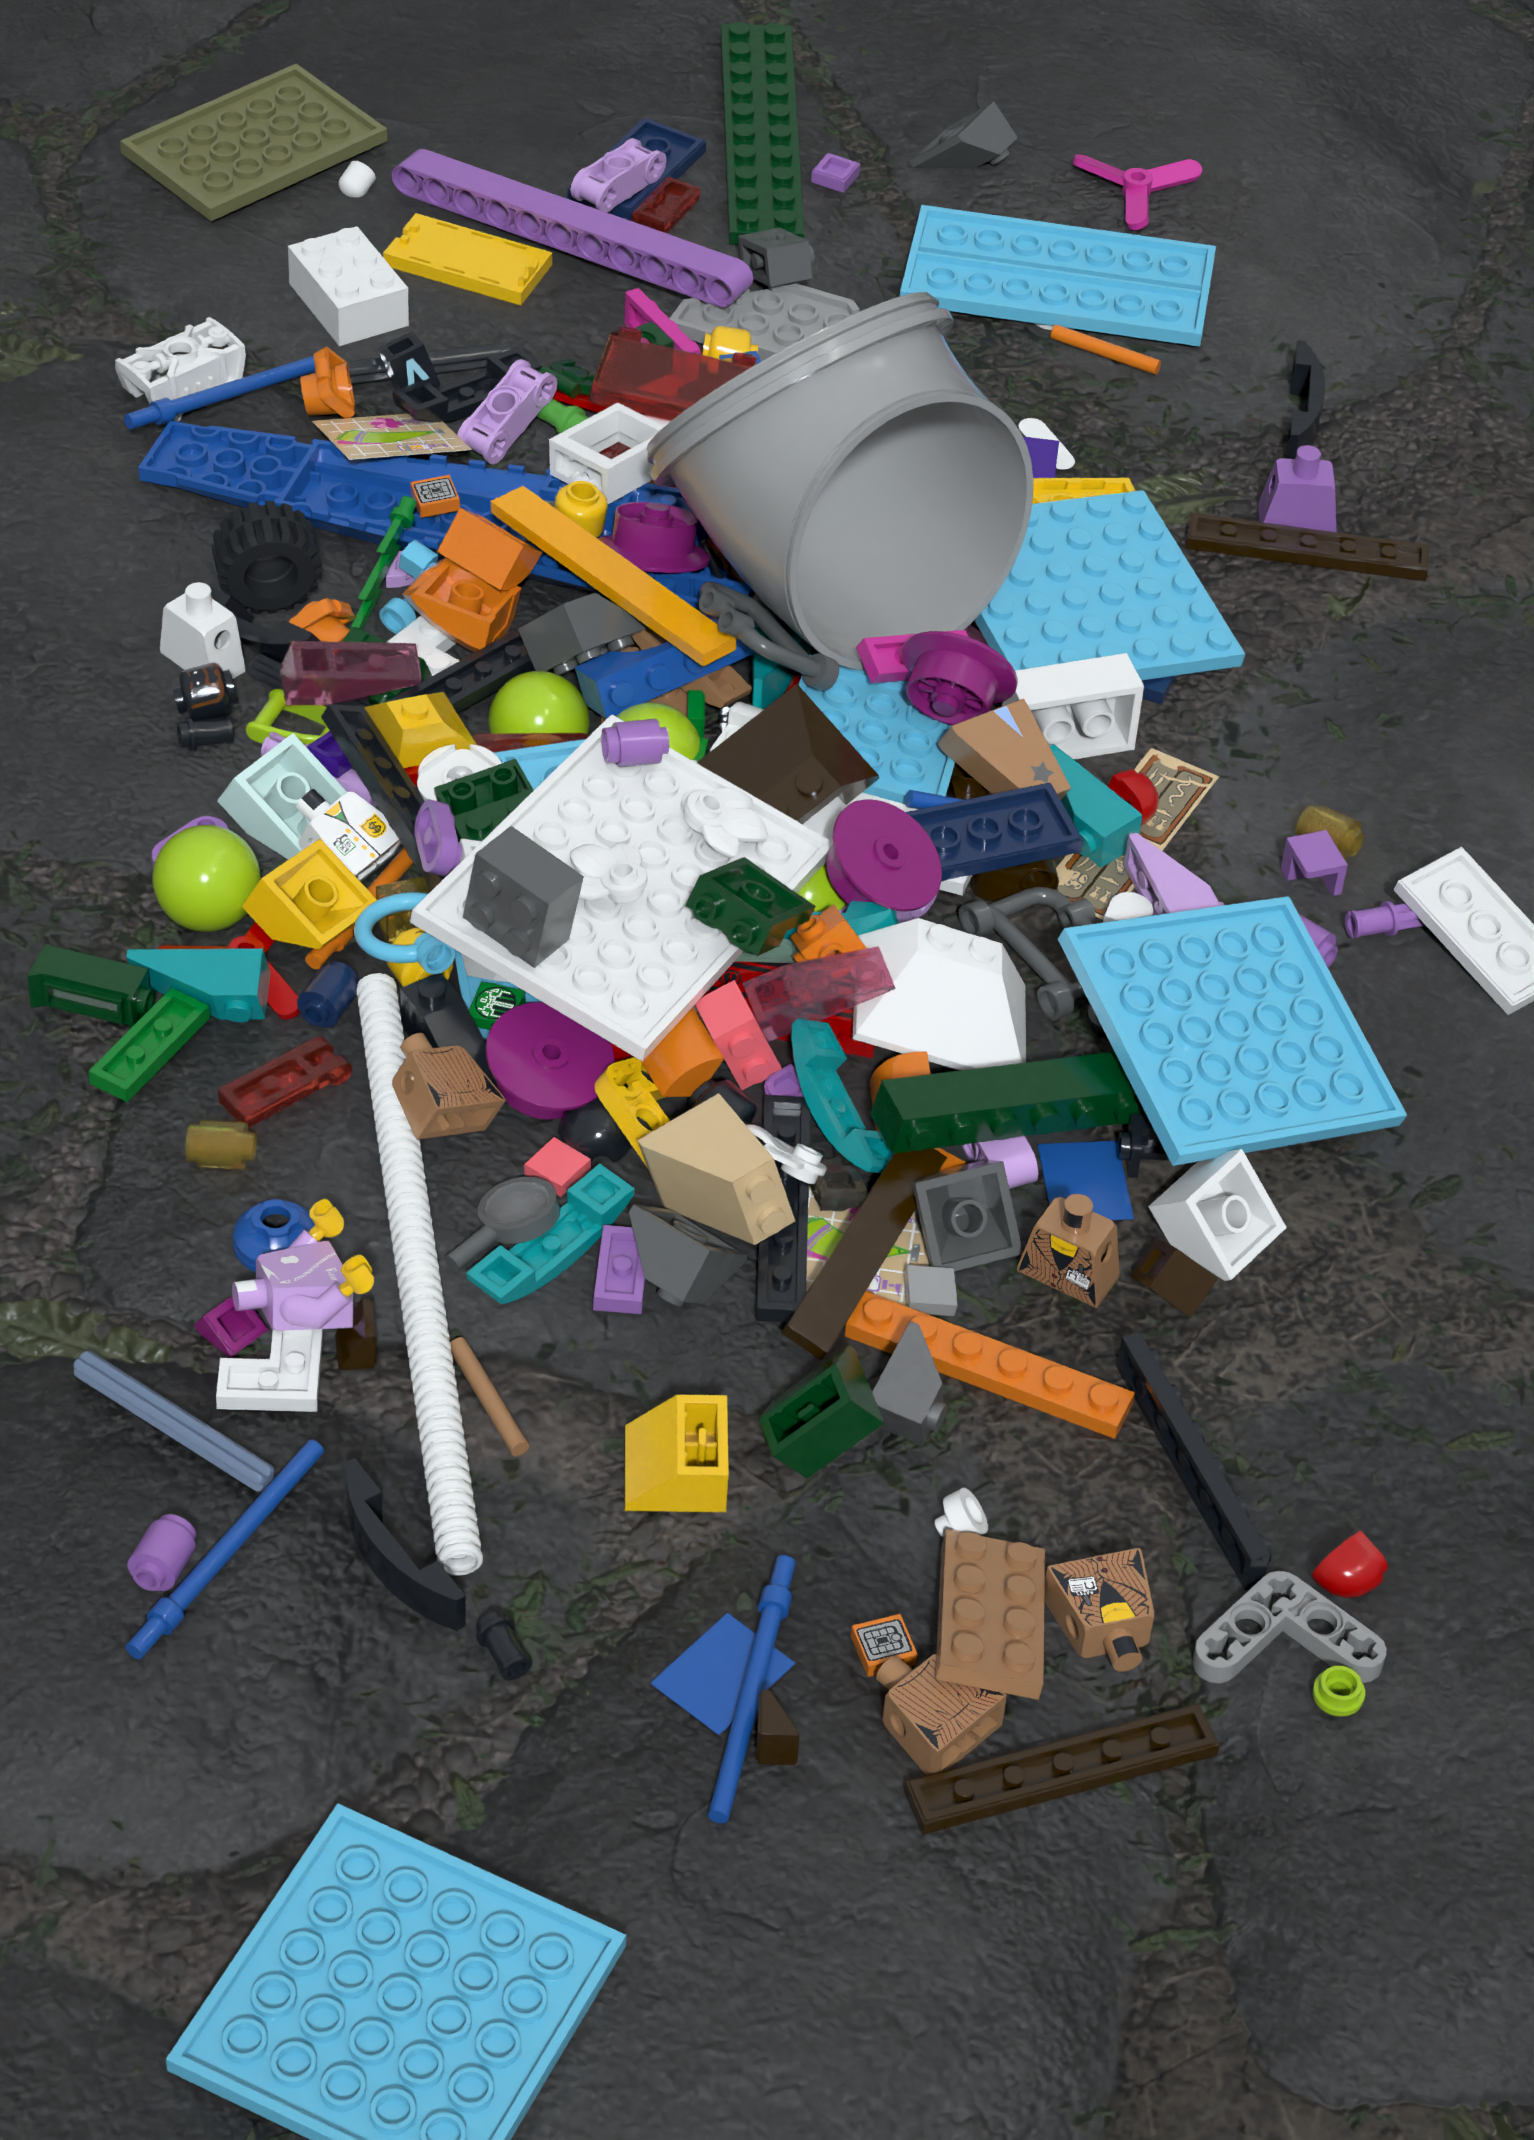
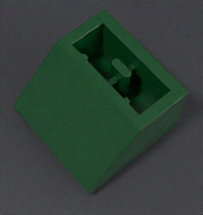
[434,759,534,843]
[759,1345,884,1478]

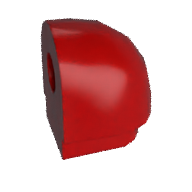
[1107,769,1159,826]
[1311,1530,1388,1598]

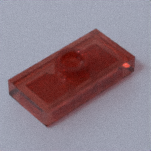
[632,177,700,234]

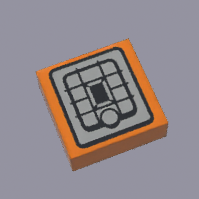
[410,475,460,518]
[851,1614,918,1677]

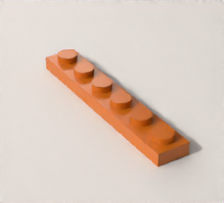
[845,1291,1135,1439]

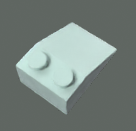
[217,733,347,860]

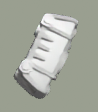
[115,317,246,424]

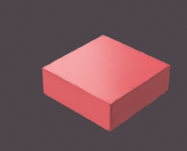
[524,1137,591,1197]

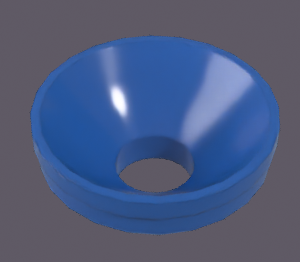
[233,1199,321,1272]

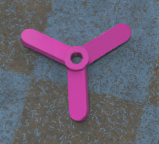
[1072,154,1202,230]

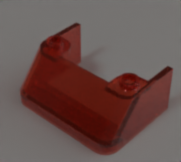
[589,326,758,421]

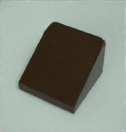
[335,1299,377,1370]
[756,1690,800,1765]

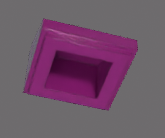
[193,1296,269,1358]

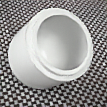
[339,161,376,197]

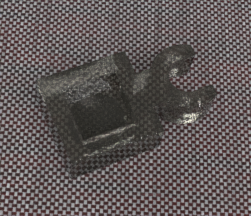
[809,1148,867,1212]

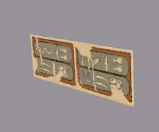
[1055,748,1219,920]

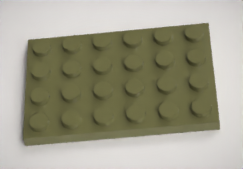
[120,64,387,221]

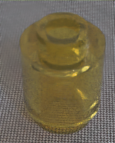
[1296,805,1364,860]
[186,1120,257,1170]

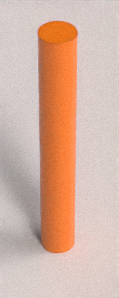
[1050,324,1161,375]

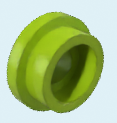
[1312,1666,1365,1716]

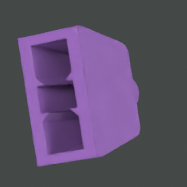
[1258,445,1336,532]

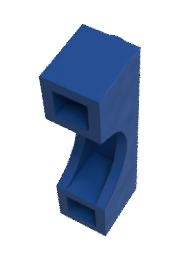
[575,611,755,719]

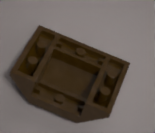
[697,684,880,824]

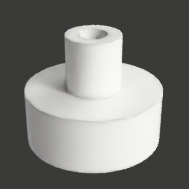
[935,1488,988,1537]

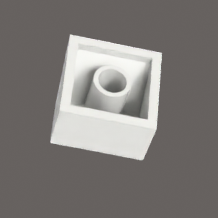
[1148,1149,1287,1281]

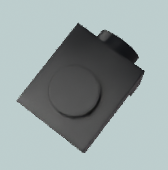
[1118,1114,1169,1178]

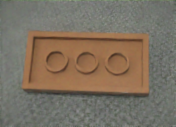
[935,1529,1045,1700]

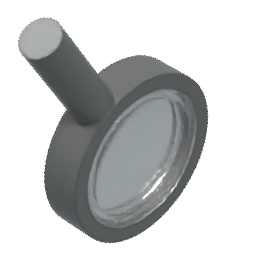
[445,1177,561,1272]

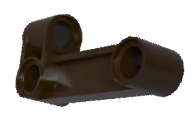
[948,762,1059,901]

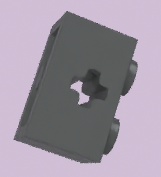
[738,228,815,287]

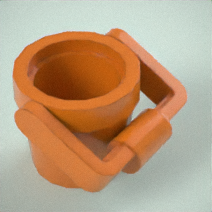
[300,347,356,418]
[289,598,355,666]

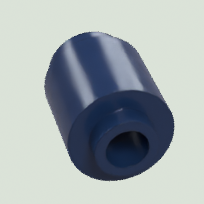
[297,962,359,1028]

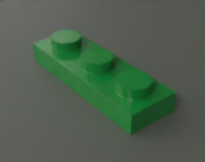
[88,987,210,1103]

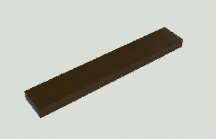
[1186,513,1430,582]
[781,1148,947,1361]
[904,1703,1219,1835]

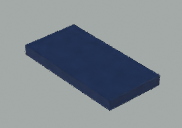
[567,118,707,221]
[906,782,1083,881]

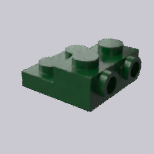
[685,857,816,956]

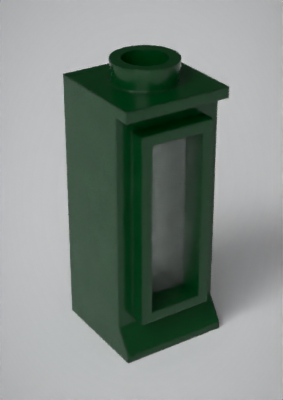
[27,944,155,1030]

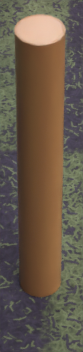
[450,1337,529,1456]

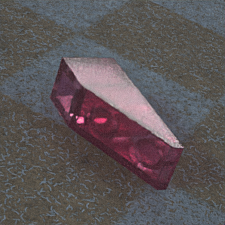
[742,946,896,1042]

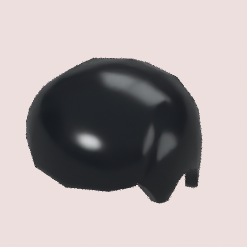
[558,1097,632,1162]

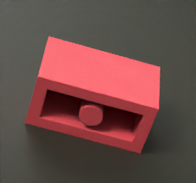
[695,980,782,1091]

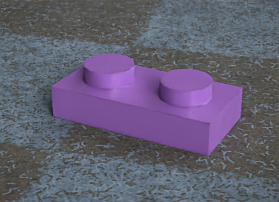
[593,1225,646,1314]

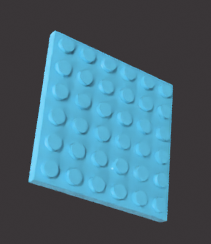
[974,490,1245,680]
[1058,896,1407,1166]
[166,1803,626,2140]

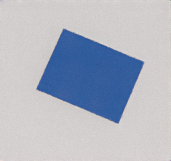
[1037,1141,1134,1220]
[650,1613,796,1735]

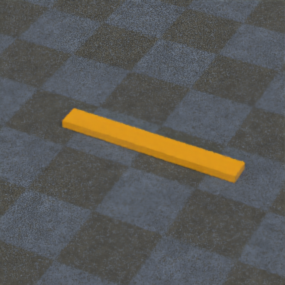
[491,486,736,667]

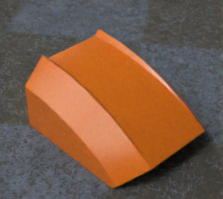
[402,558,521,653]

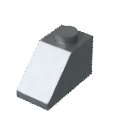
[872,1321,948,1446]

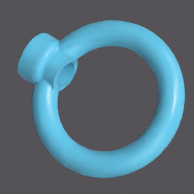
[354,892,455,974]

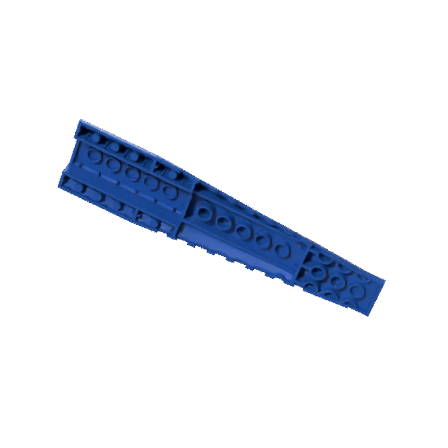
[138,420,754,614]

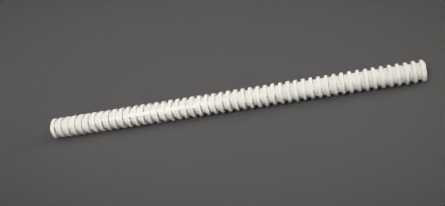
[356,973,483,1576]

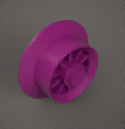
[599,502,710,573]
[902,631,1018,725]
[826,799,942,911]
[486,1002,614,1119]

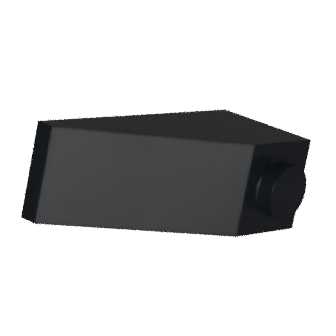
[400,973,499,1090]

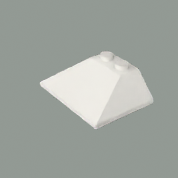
[853,918,1026,1071]

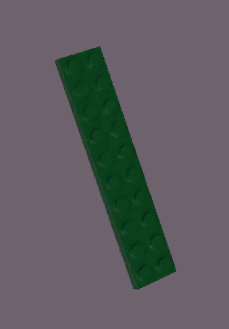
[721,22,804,245]

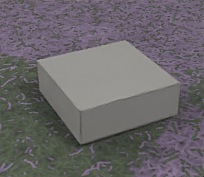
[904,1265,958,1316]

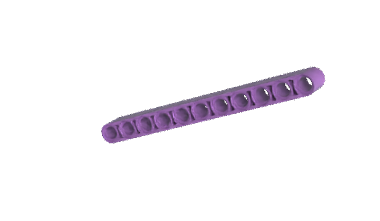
[392,149,754,307]

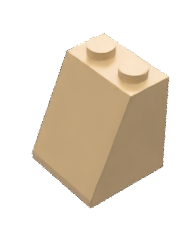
[637,1093,795,1245]

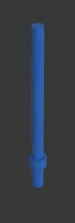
[124,356,315,430]
[125,1440,324,1660]
[708,1555,796,1823]

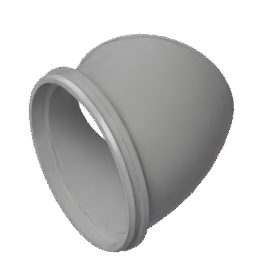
[647,292,1033,670]

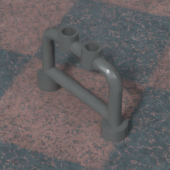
[699,582,839,691]
[959,887,1096,1021]

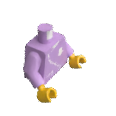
[232,1199,374,1331]

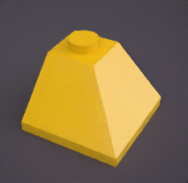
[364,692,477,768]
[242,838,377,950]

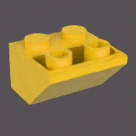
[625,1395,729,1512]

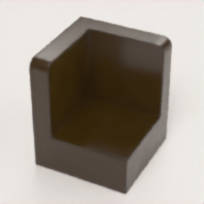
[1130,1238,1218,1316]

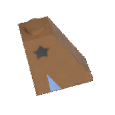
[938,698,1071,800]

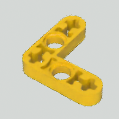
[594,1057,670,1168]

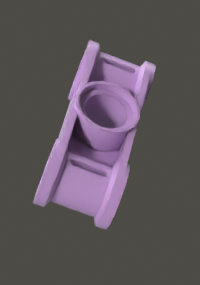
[570,138,667,213]
[457,359,558,465]

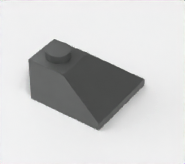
[909,101,1018,168]
[912,1160,1023,1272]
[629,1204,748,1307]

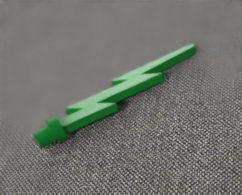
[350,496,417,630]

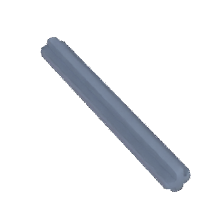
[73,1351,275,1492]

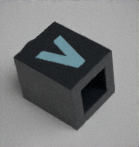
[378,331,441,390]

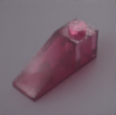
[280,641,422,705]

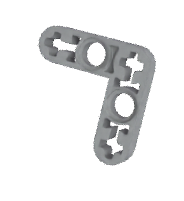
[1192,1571,1387,1683]

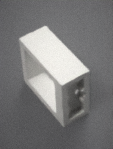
[549,403,664,504]

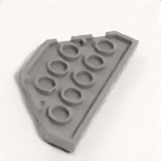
[669,282,859,361]

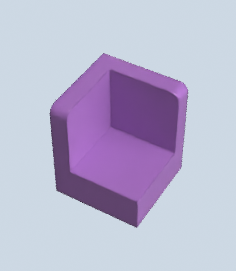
[1281,830,1347,896]

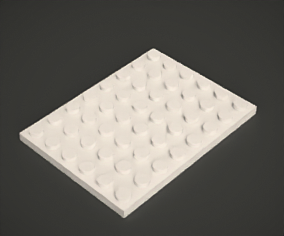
[410,715,833,1061]

